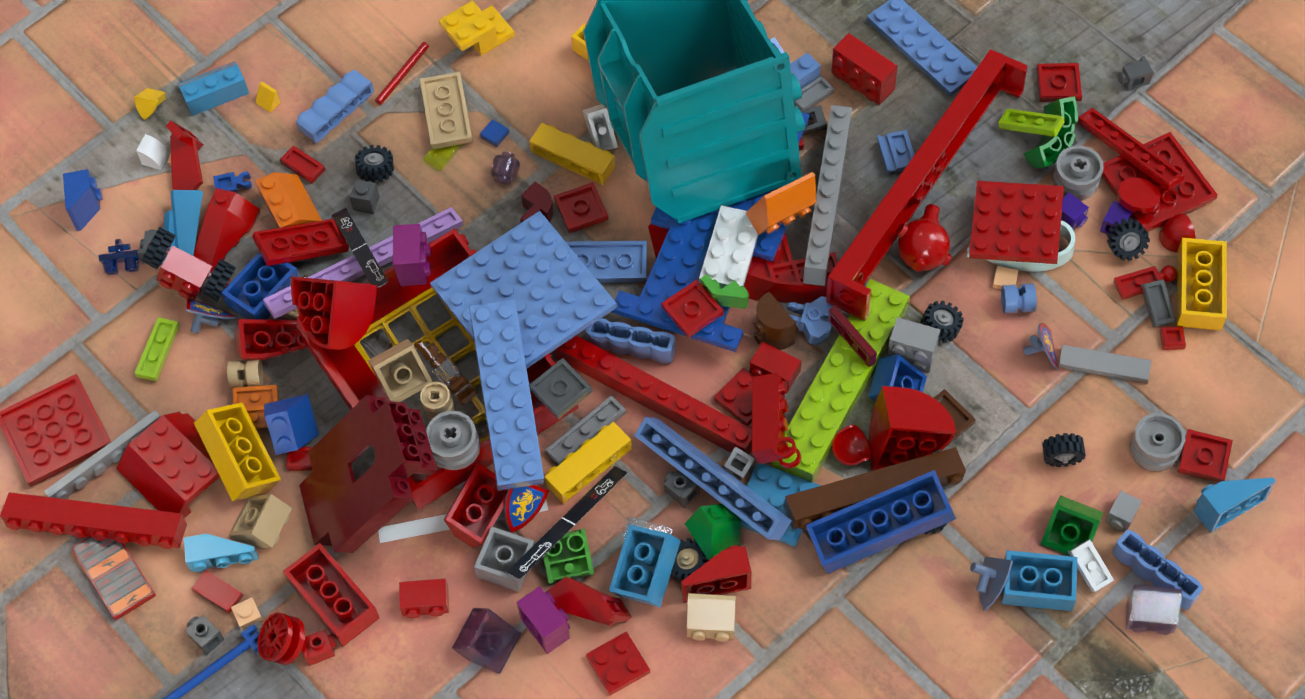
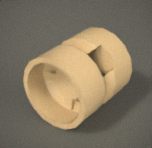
[227,360,264,390]
[420,382,455,420]

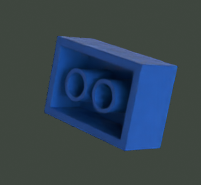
[221,252,300,320]

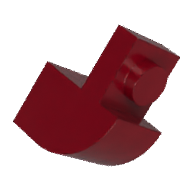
[520,181,553,223]

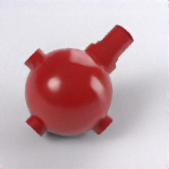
[896,204,952,271]

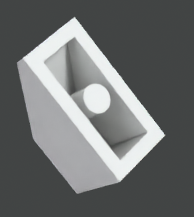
[582,104,618,150]

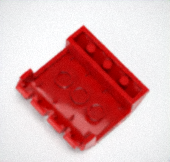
[116,411,220,518]

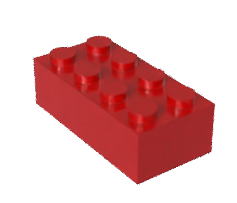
[283,543,380,647]

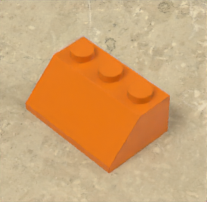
[255,172,322,228]
[745,172,817,235]

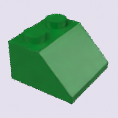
[1041,495,1104,556]
[684,504,741,560]

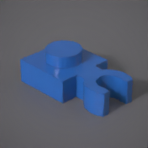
[213,172,252,194]

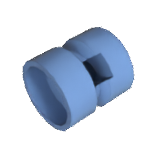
[1001,283,1037,314]

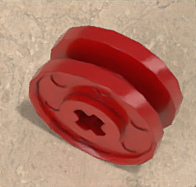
[258,612,305,665]

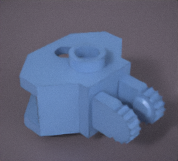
[787,296,833,346]

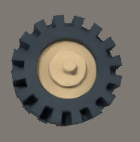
[671,538,709,581]

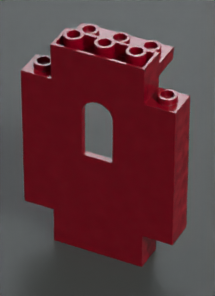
[299,395,437,553]

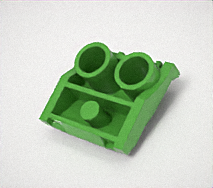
[540,528,594,584]

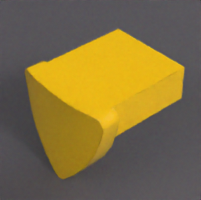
[134,88,166,120]

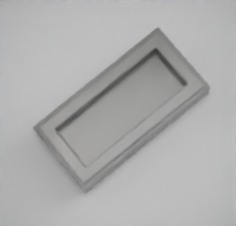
[794,76,835,111]

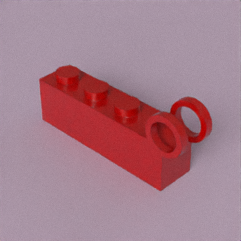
[752,373,802,469]

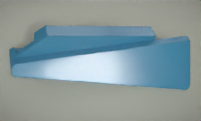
[161,190,203,265]

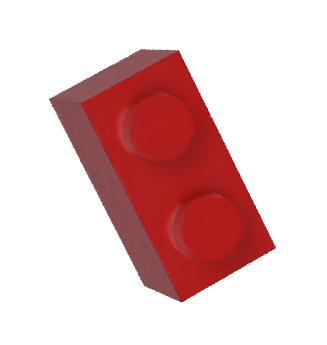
[750,342,802,391]
[399,578,449,618]

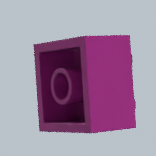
[393,224,431,286]
[516,586,570,654]

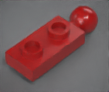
[1113,265,1178,300]

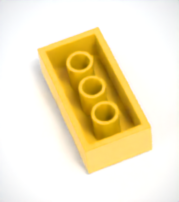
[1177,238,1227,331]
[194,402,281,502]

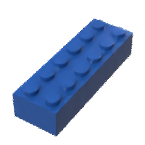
[806,470,956,574]

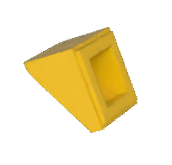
[256,82,280,112]

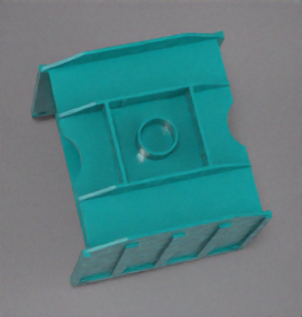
[583,0,805,224]

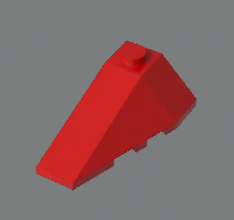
[193,188,260,273]
[234,319,307,360]

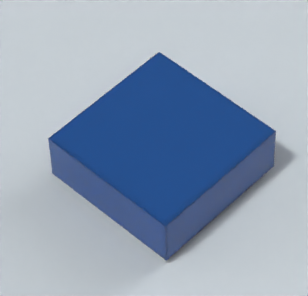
[480,119,509,147]

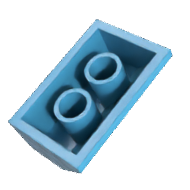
[177,61,249,116]

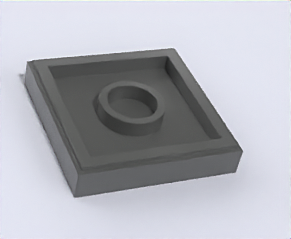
[529,358,593,420]

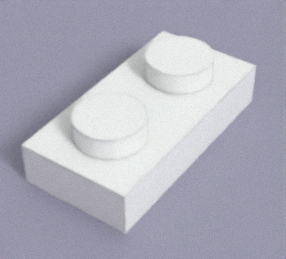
[1068,540,1114,592]

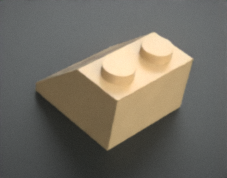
[368,339,433,402]
[229,494,292,549]
[687,593,736,642]

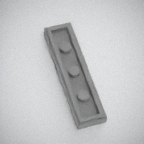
[1059,345,1151,383]
[544,395,627,466]

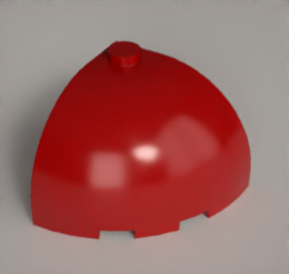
[291,276,377,350]
[868,386,956,471]

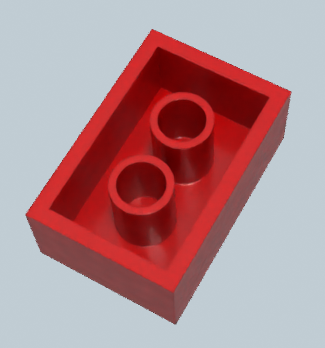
[831,33,898,105]

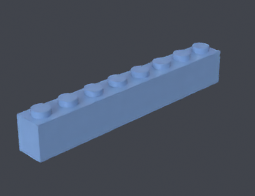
[634,417,792,540]

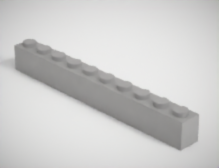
[803,105,852,286]

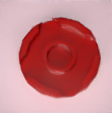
[1117,178,1161,213]

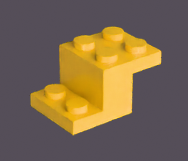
[439,0,515,56]

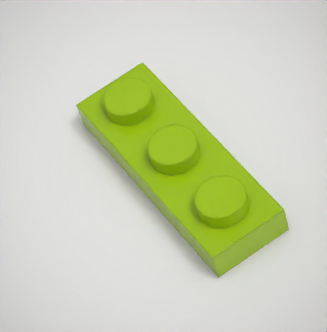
[998,109,1065,137]
[134,317,180,382]

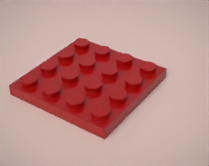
[1102,132,1218,232]
[969,181,1064,264]
[0,373,111,487]

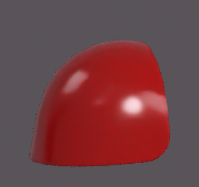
[1159,213,1196,253]
[832,424,872,466]

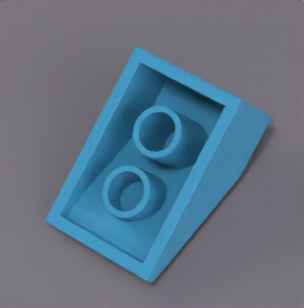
[1194,477,1276,533]

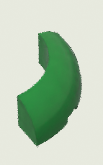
[1023,96,1078,168]

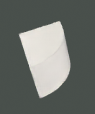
[136,134,170,170]

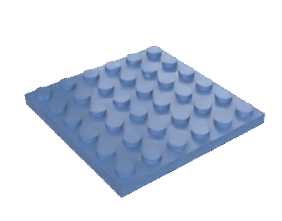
[430,211,617,369]

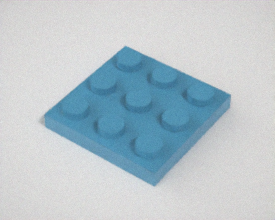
[739,462,821,547]

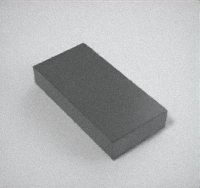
[1141,279,1176,328]

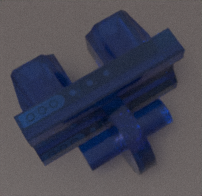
[98,239,140,275]

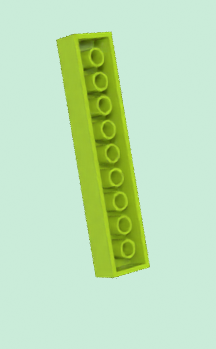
[772,279,910,483]

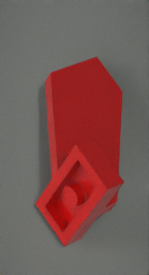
[166,120,204,190]
[547,577,632,626]

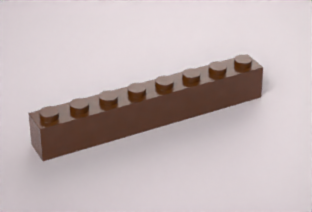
[783,447,966,530]

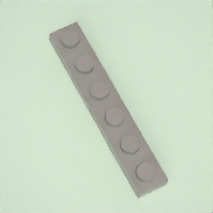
[44,410,161,499]

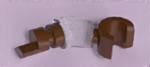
[414,340,478,406]

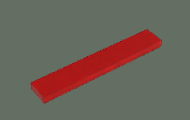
[1077,108,1184,190]

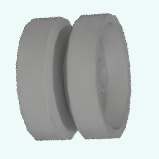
[1053,146,1104,201]
[426,411,481,470]
[1130,413,1185,471]

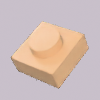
[231,597,263,630]

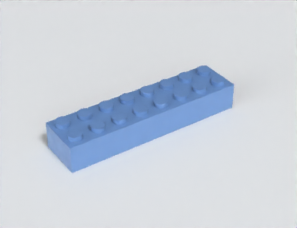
[470,299,544,491]

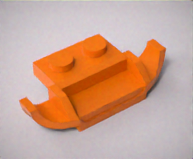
[233,385,279,429]

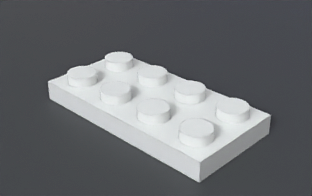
[699,206,758,288]

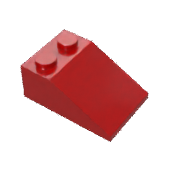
[681,545,752,603]

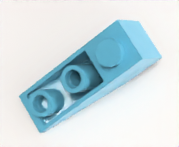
[184,534,259,572]

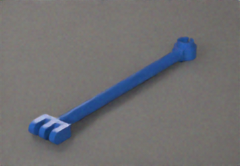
[163,625,260,699]

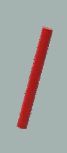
[375,42,429,105]

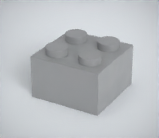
[887,317,940,373]
[474,527,535,592]

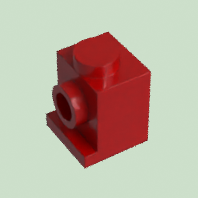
[302,629,337,666]

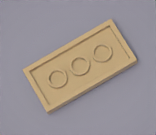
[420,72,473,149]

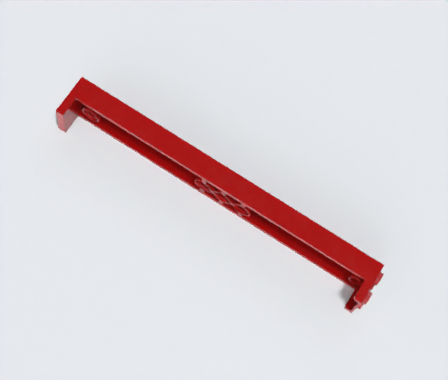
[826,49,1028,321]

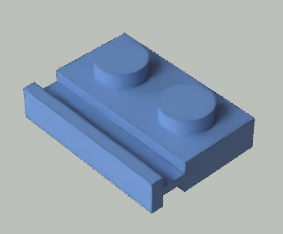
[877,130,914,175]

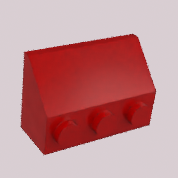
[444,462,508,548]

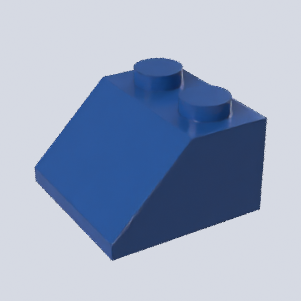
[63,169,103,231]
[868,354,927,402]
[264,394,319,455]

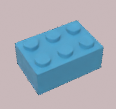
[609,524,681,608]
[1001,550,1077,611]

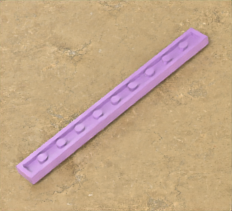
[263,207,463,319]

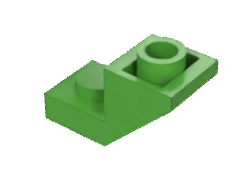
[700,274,749,309]

